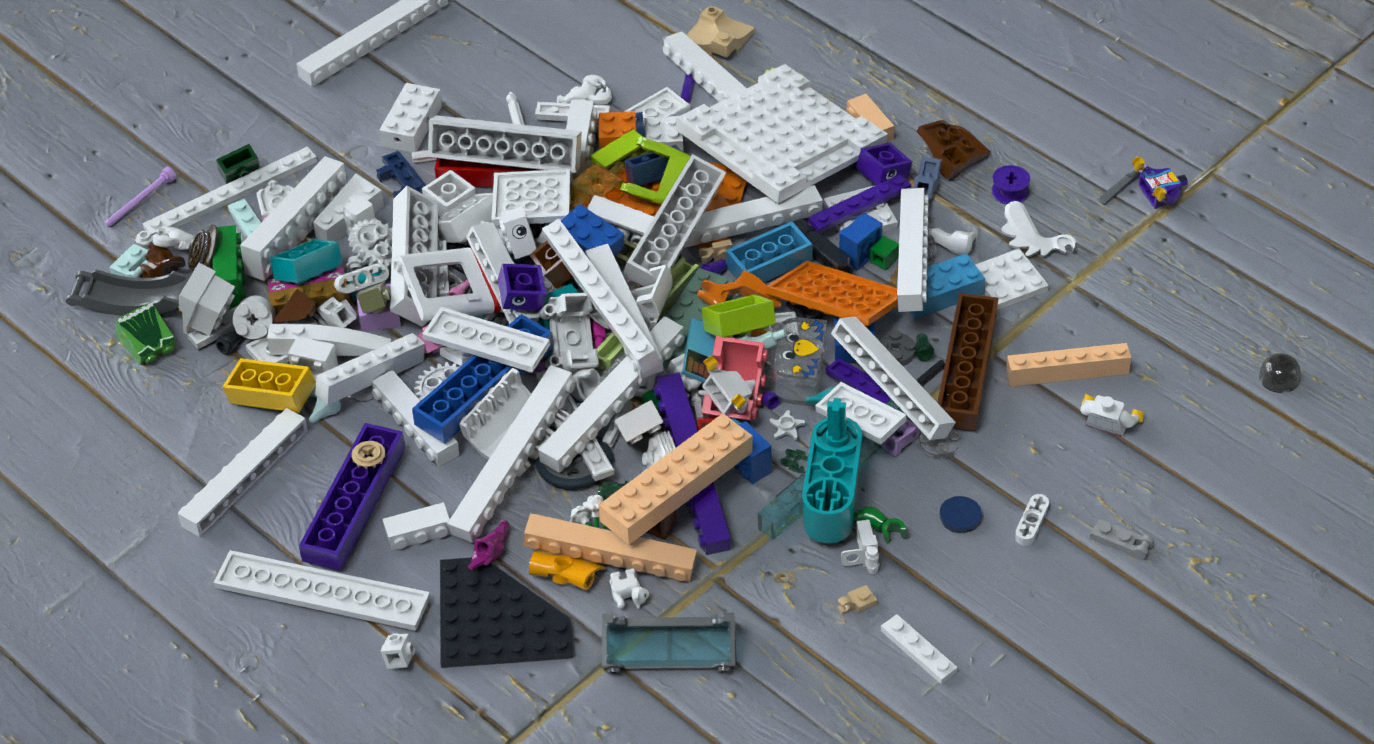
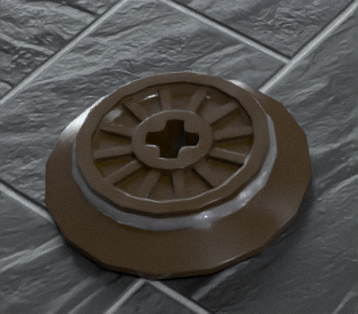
[188,224,217,272]

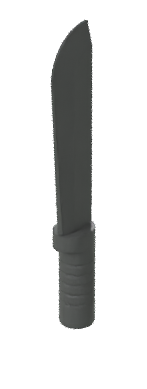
[1100,170,1140,205]

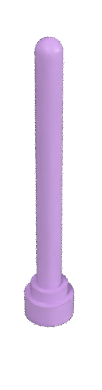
[105,167,177,227]

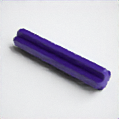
[681,74,695,103]

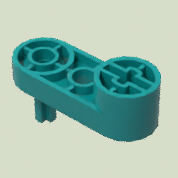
[802,398,862,543]

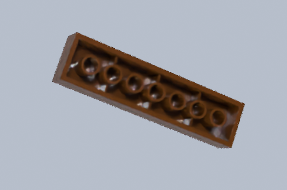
[937,293,999,431]

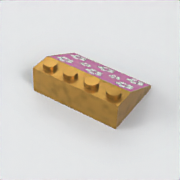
[267,264,352,316]

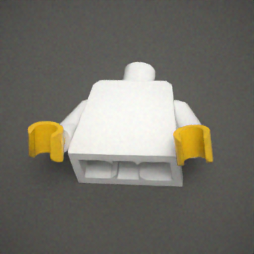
[702,355,753,415]

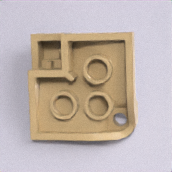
[687,6,755,57]

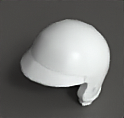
[571,368,603,402]

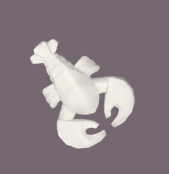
[557,75,612,105]
[153,227,195,250]

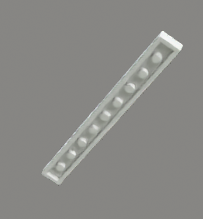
[143,146,317,235]

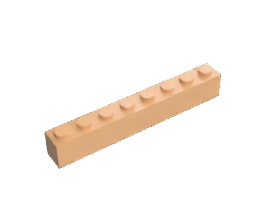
[523,513,697,582]

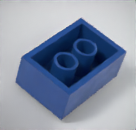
[561,204,624,257]

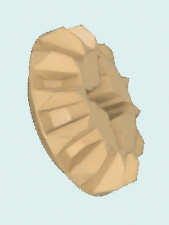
[352,441,385,469]

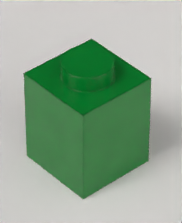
[870,236,899,271]

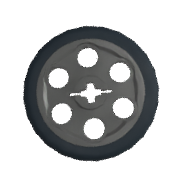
[535,436,613,489]

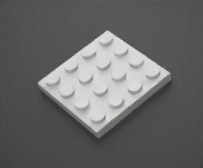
[491,169,571,226]

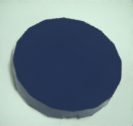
[635,112,645,138]
[939,496,982,533]

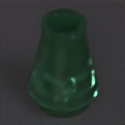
[914,333,934,361]

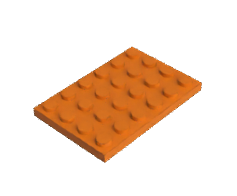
[766,261,898,326]

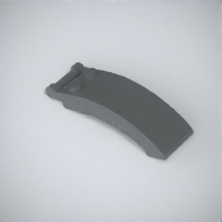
[65,269,191,316]

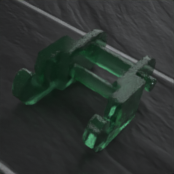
[780,449,808,473]

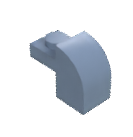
[913,156,942,199]

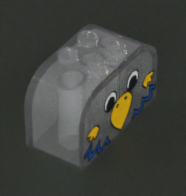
[767,317,827,407]

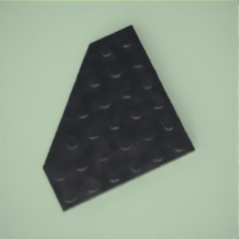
[440,557,573,668]

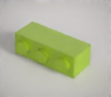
[591,130,648,180]

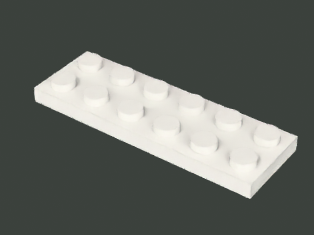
[423,307,550,373]

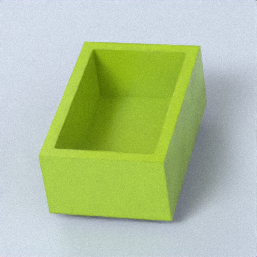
[701,294,776,338]

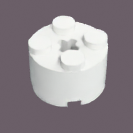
[233,296,276,339]

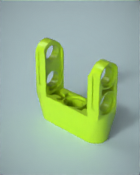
[620,136,691,205]

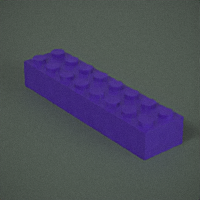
[299,423,406,571]

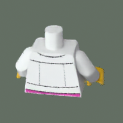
[1080,393,1145,437]

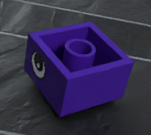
[856,142,913,185]
[498,263,547,311]

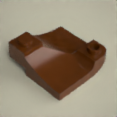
[916,120,991,179]

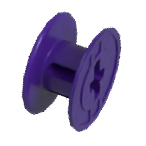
[991,165,1030,204]

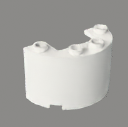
[589,265,673,330]

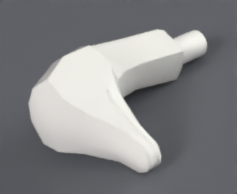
[928,227,976,255]

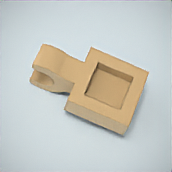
[699,240,732,264]
[837,585,877,614]

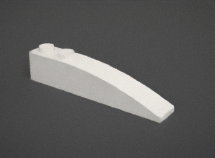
[267,323,391,356]

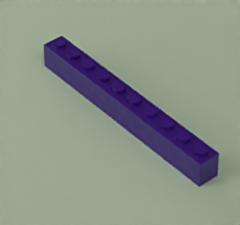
[653,372,731,555]

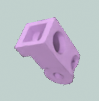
[881,419,921,457]

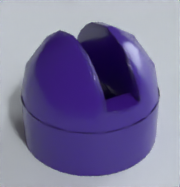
[762,391,780,409]

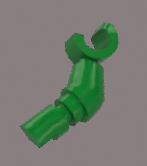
[854,507,907,544]

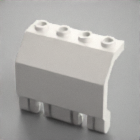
[459,368,570,477]

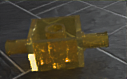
[570,162,626,211]

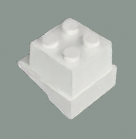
[178,263,235,336]

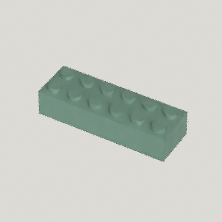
[663,268,734,369]

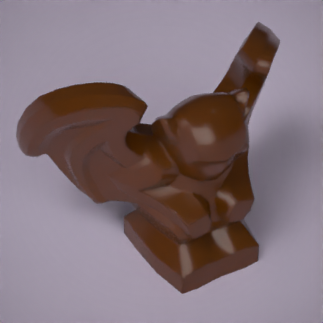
[140,243,186,278]

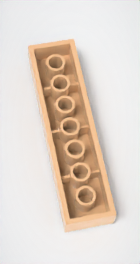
[599,414,753,544]

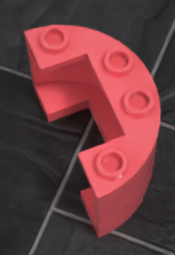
[701,336,768,422]

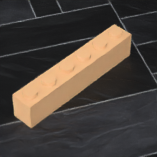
[1006,343,1131,387]

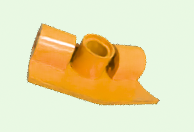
[529,549,606,590]

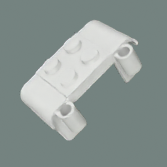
[539,293,599,375]

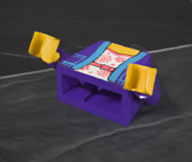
[1131,156,1188,209]

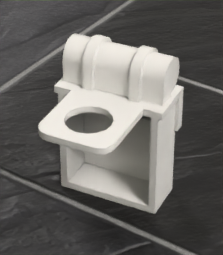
[841,520,879,574]

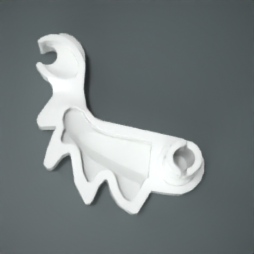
[1001,201,1076,258]

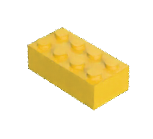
[222,358,316,413]

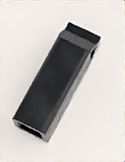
[806,231,853,274]

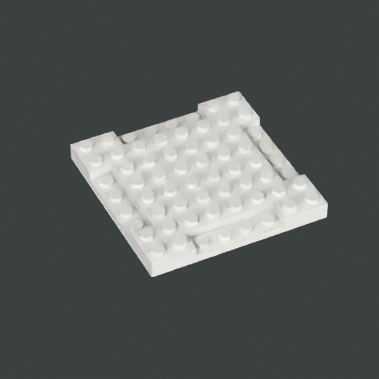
[676,64,888,203]

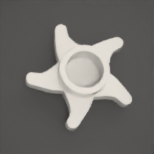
[769,410,805,440]

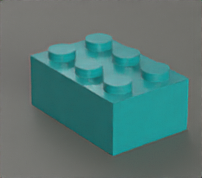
[269,239,343,285]

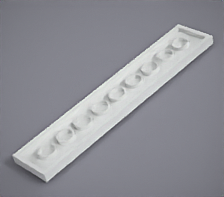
[214,550,431,631]

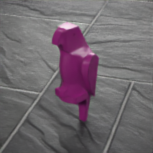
[468,519,510,570]

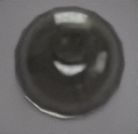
[1259,353,1301,393]

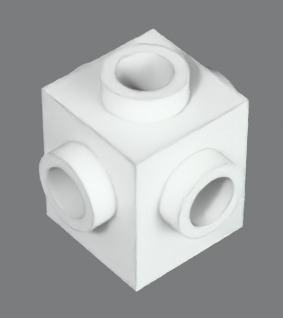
[381,633,415,669]

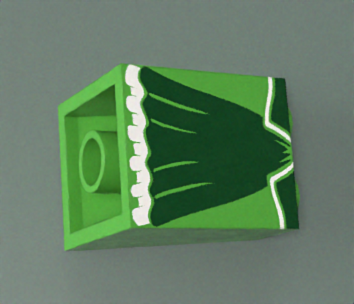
[115,302,176,365]

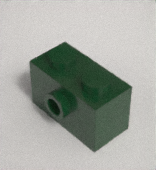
[216,144,260,184]

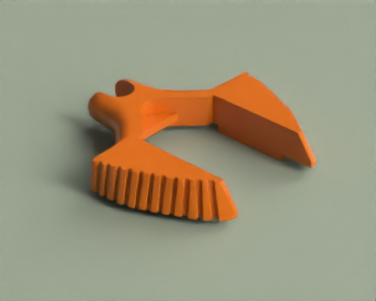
[697,270,782,338]

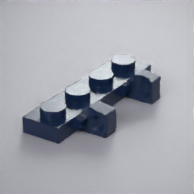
[376,150,426,198]

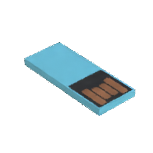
[681,317,716,382]

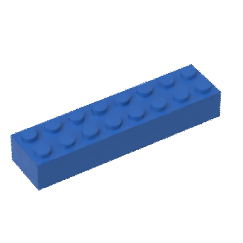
[412,314,553,444]

